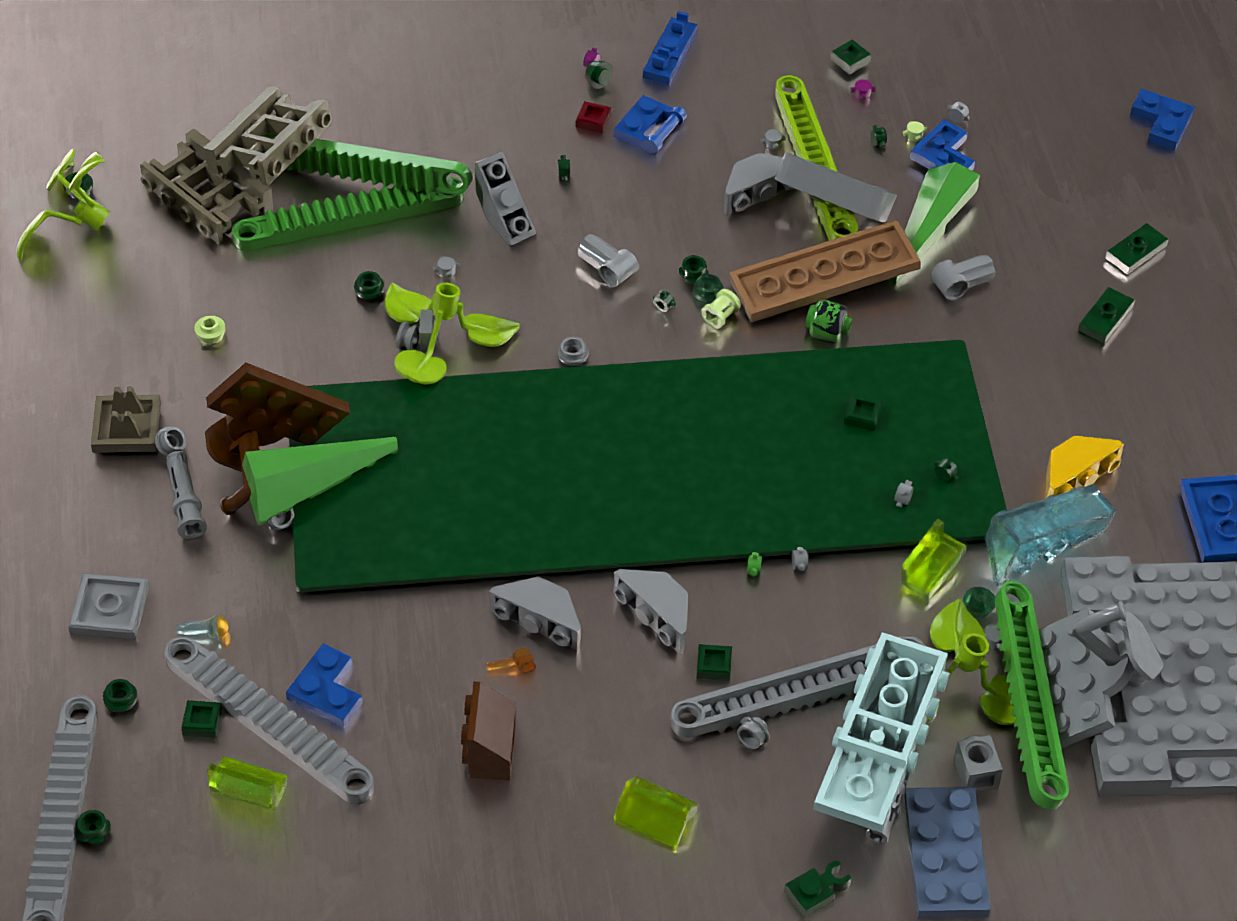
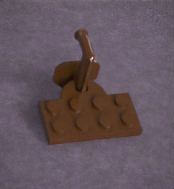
[205,362,350,515]

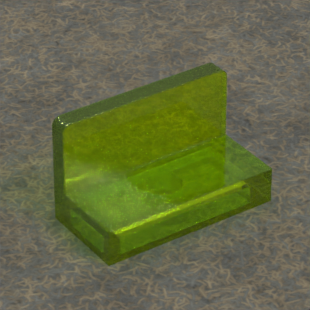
[901,519,966,600]
[206,756,288,811]
[613,776,699,847]

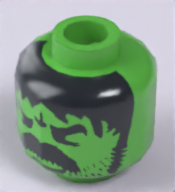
[805,300,852,343]

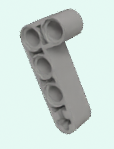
[775,152,897,222]

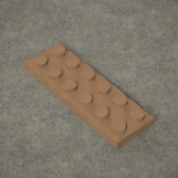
[729,220,921,322]

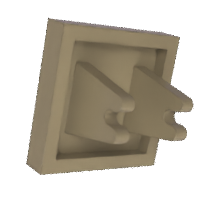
[91,386,161,453]

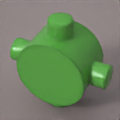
[747,552,762,577]

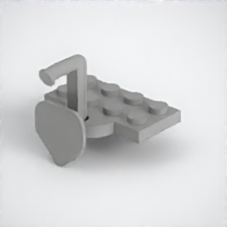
[1038,601,1163,749]

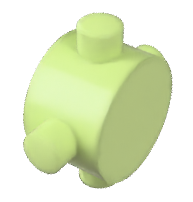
[903,121,927,142]

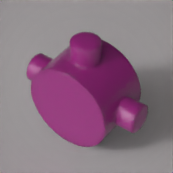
[583,48,601,67]
[850,79,875,100]

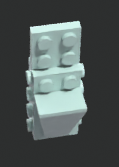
[813,632,950,832]

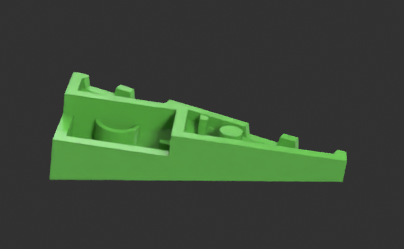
[888,162,980,284]
[242,437,398,526]

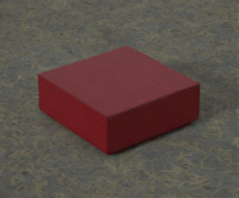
[575,101,612,134]

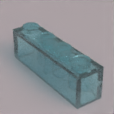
[985,484,1117,587]

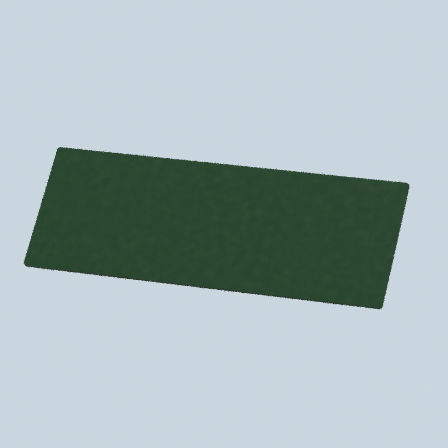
[289,340,1012,592]

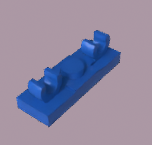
[643,11,697,85]

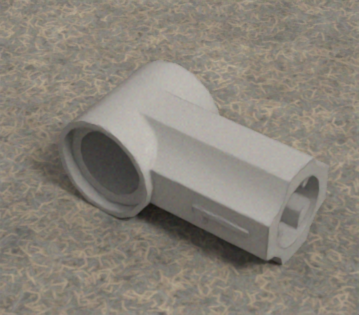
[578,234,639,287]
[930,254,996,300]

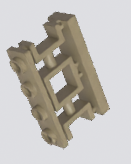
[203,85,332,186]
[140,128,273,244]

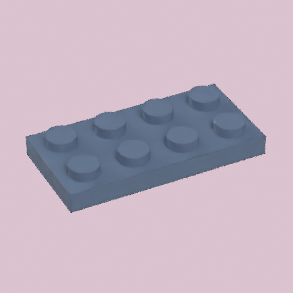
[904,787,991,918]

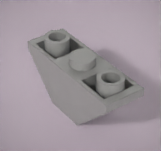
[475,151,537,246]
[723,153,794,216]
[613,569,688,654]
[489,577,581,651]

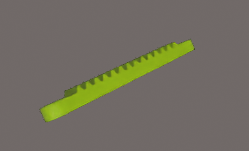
[775,75,858,241]

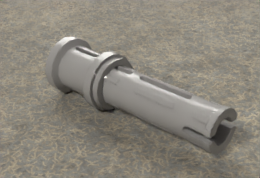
[166,451,207,539]

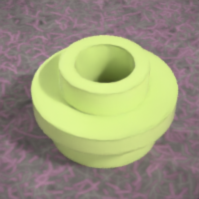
[194,316,226,344]

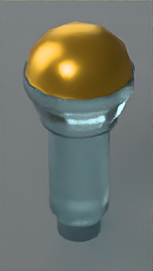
[176,615,229,639]

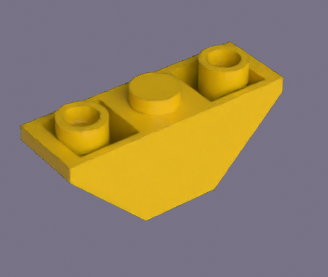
[1045,435,1124,509]

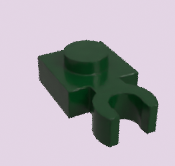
[784,861,851,918]

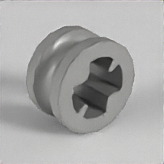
[396,321,420,350]

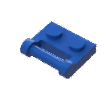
[613,95,687,154]

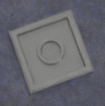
[68,573,150,640]

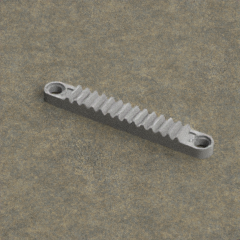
[164,636,374,804]
[670,636,925,738]
[23,695,98,921]

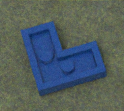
[1130,89,1195,150]
[910,119,975,170]
[286,643,363,727]

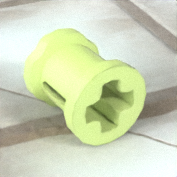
[701,289,741,329]

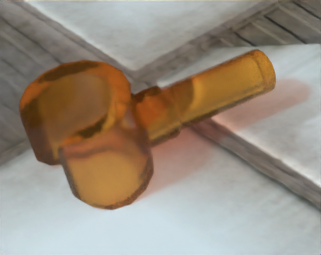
[486,648,536,674]

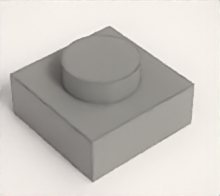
[419,310,439,353]

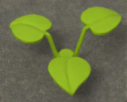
[17,149,110,261]
[385,282,520,384]
[926,598,1016,725]

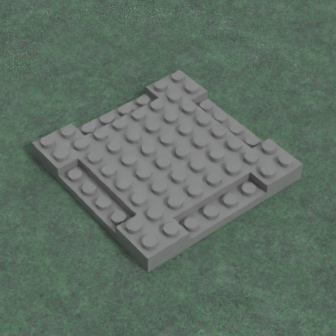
[1060,556,1237,797]

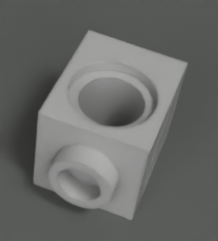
[954,735,1003,792]

